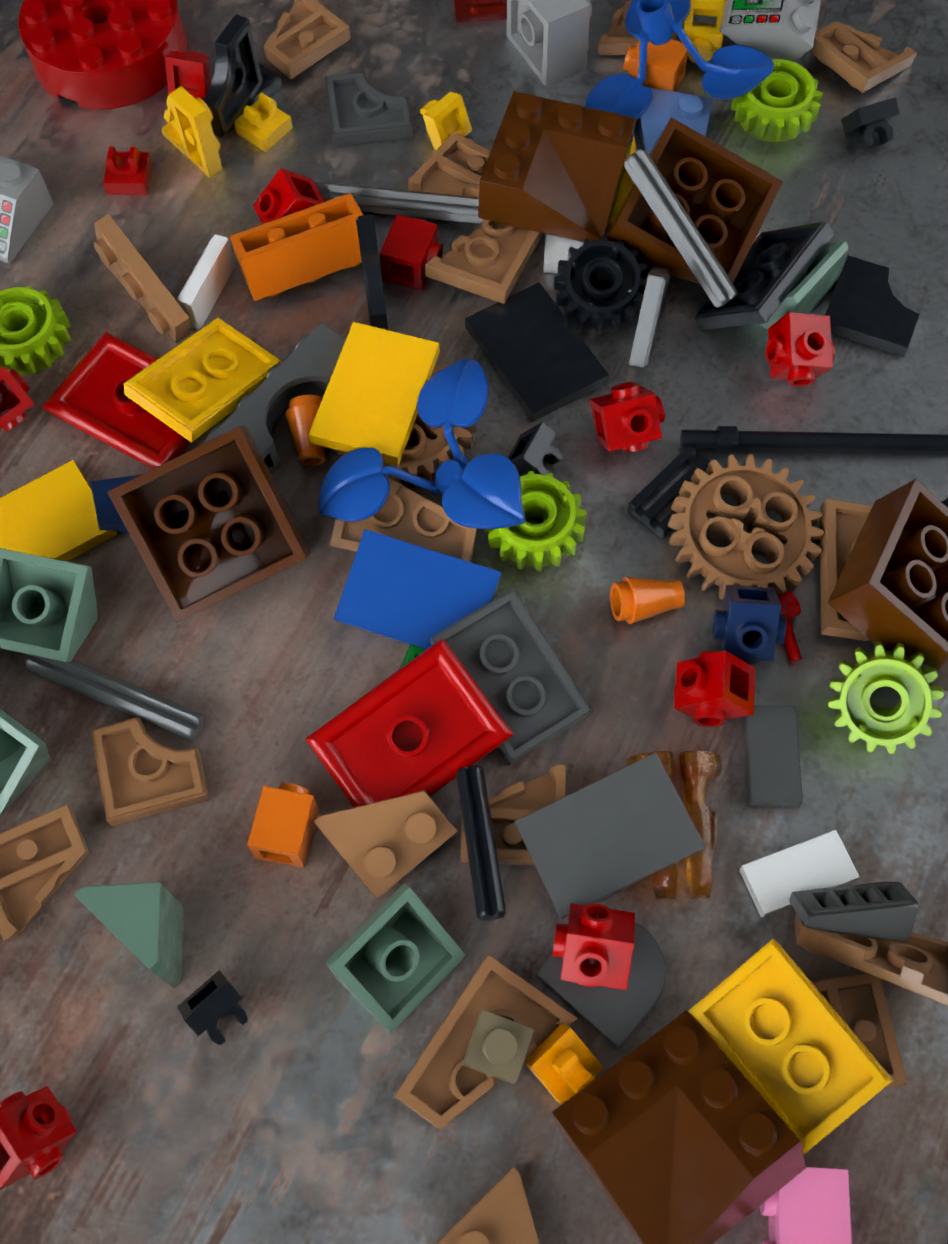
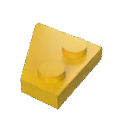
[162,86,223,178]

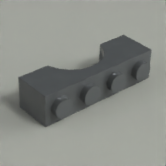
[203,322,346,475]

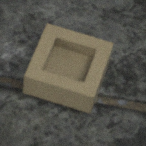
[461,1009,534,1084]

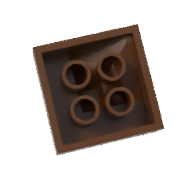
[478,91,636,242]
[606,117,783,284]
[107,426,311,623]
[827,479,948,691]
[552,1010,806,1244]

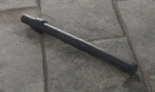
[680,426,948,453]

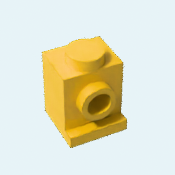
[681,0,726,63]

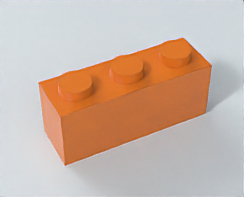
[229,193,363,302]

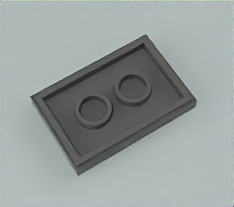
[430,588,594,766]
[514,752,706,920]

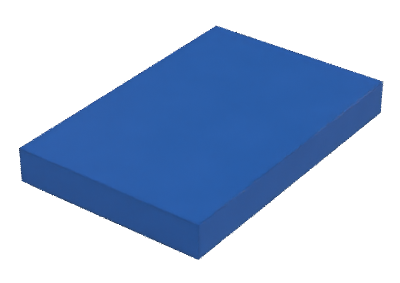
[334,529,502,649]

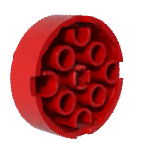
[18,0,187,110]

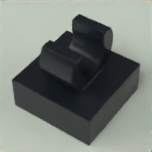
[841,97,900,150]
[508,422,563,476]
[177,970,248,1045]

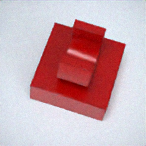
[165,50,211,99]
[103,146,153,195]

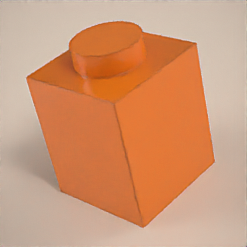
[623,39,688,92]
[247,783,320,868]

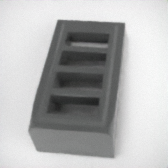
[789,882,919,942]

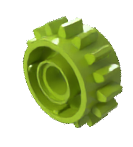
[730,59,822,142]
[0,286,71,375]
[484,471,587,572]
[828,641,944,754]

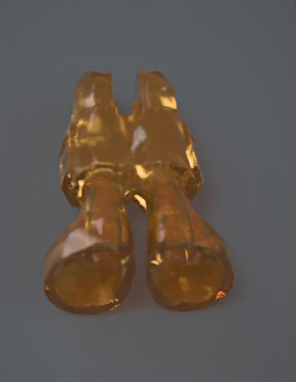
[627,750,723,899]

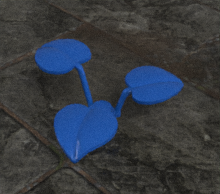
[585,0,774,120]
[318,358,525,529]

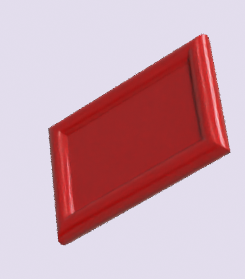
[42,332,190,469]
[305,638,515,808]

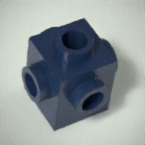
[712,585,786,664]

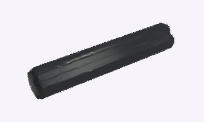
[456,765,506,921]

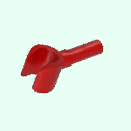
[778,591,802,663]

